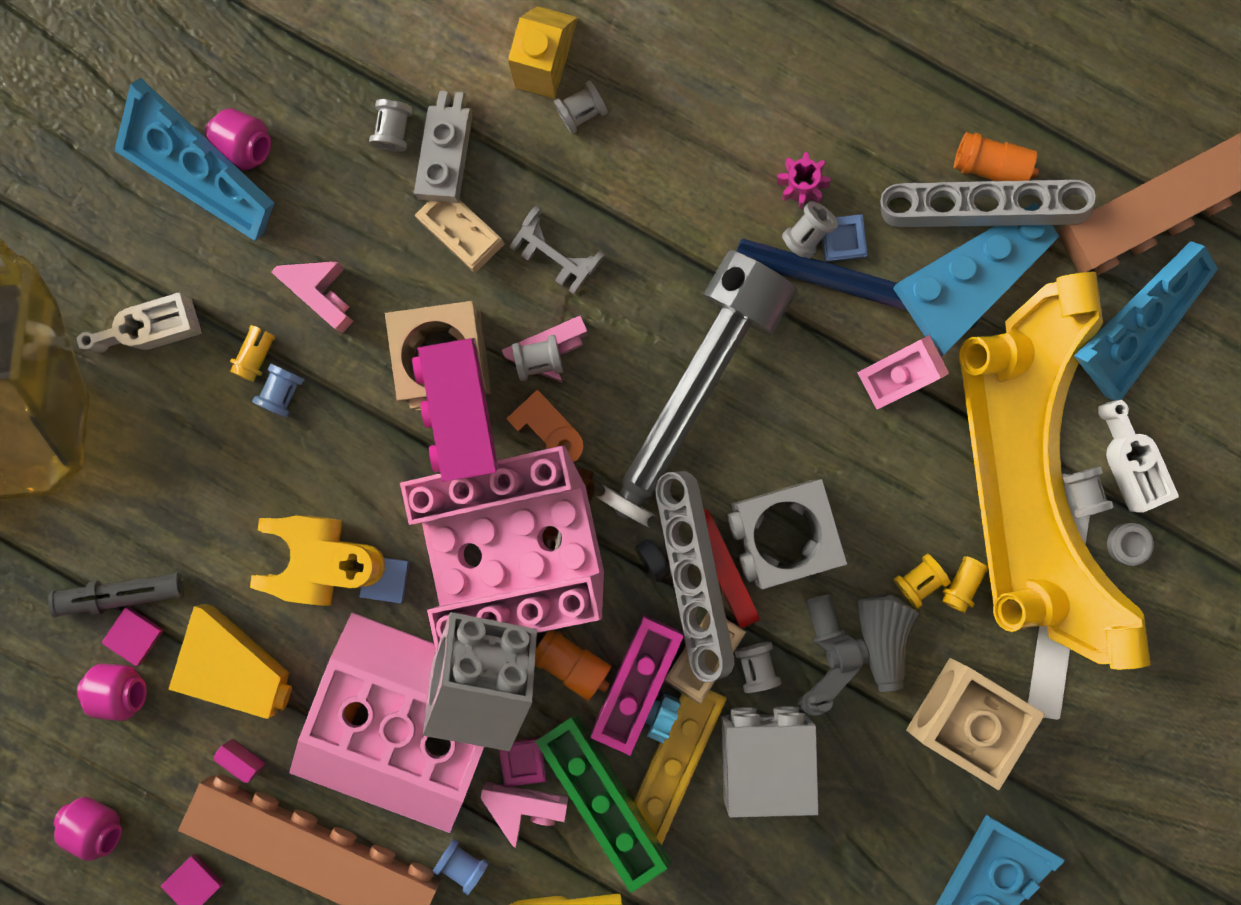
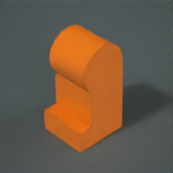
[506,390,584,462]

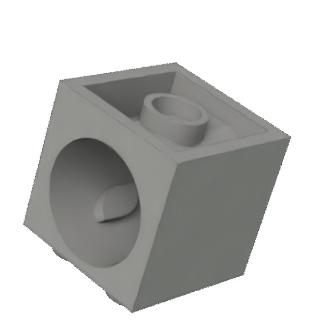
[726,479,847,589]
[423,612,537,751]
[721,706,818,818]

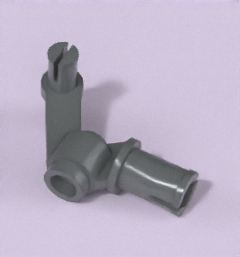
[797,593,869,716]

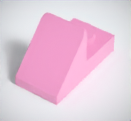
[271,262,353,333]
[502,316,588,383]
[857,335,949,409]
[481,782,569,848]

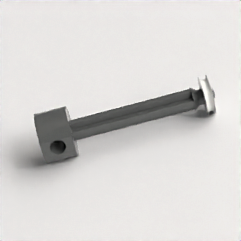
[596,250,798,528]

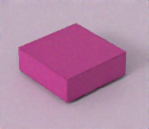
[101,607,164,667]
[499,737,547,787]
[213,739,266,783]
[160,853,224,905]

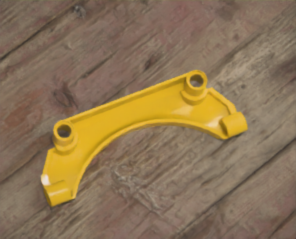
[959,272,1151,670]

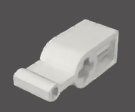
[76,292,202,353]
[1098,400,1179,512]

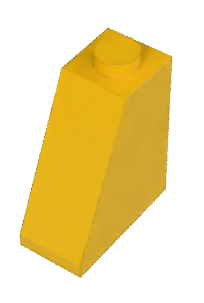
[508,6,578,99]
[169,603,292,719]

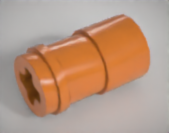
[953,132,1039,181]
[535,630,611,701]

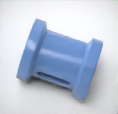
[252,364,304,418]
[432,839,489,896]

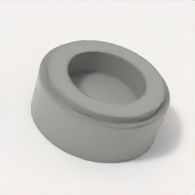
[1107,523,1154,566]

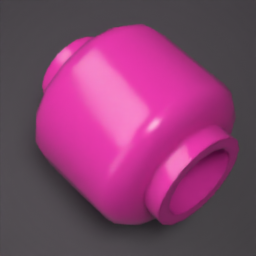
[205,108,271,171]
[77,663,147,721]
[54,797,122,861]

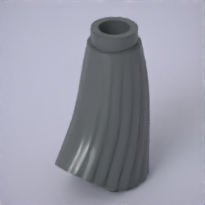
[857,593,921,692]

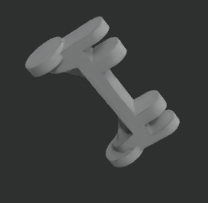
[509,205,605,294]

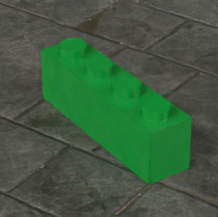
[535,716,672,893]

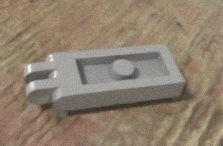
[414,91,472,203]

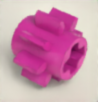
[777,152,831,209]

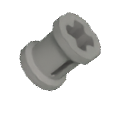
[553,80,608,135]
[369,99,413,152]
[782,201,838,259]
[512,334,563,381]
[1063,466,1114,518]
[734,642,782,693]

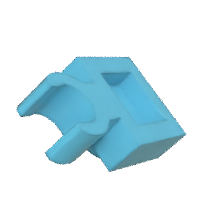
[645,692,681,743]

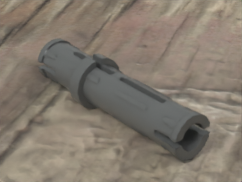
[48,572,184,618]

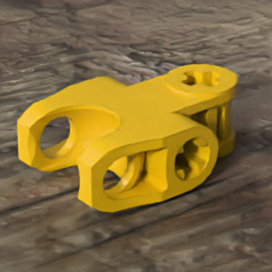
[250,515,385,606]

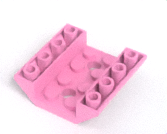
[400,446,604,650]
[289,612,484,833]

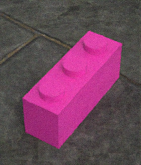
[412,338,499,482]
[590,614,684,756]

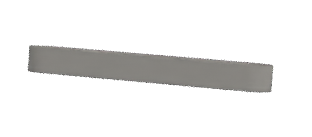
[880,180,1096,227]
[655,471,734,682]

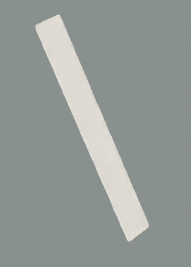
[1028,474,1090,720]

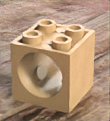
[385,301,492,412]
[906,658,1045,790]

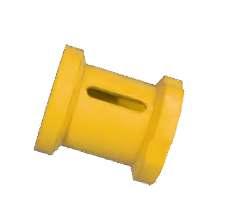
[893,553,951,609]

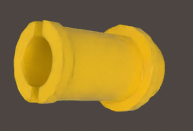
[230,325,276,382]
[942,556,989,613]

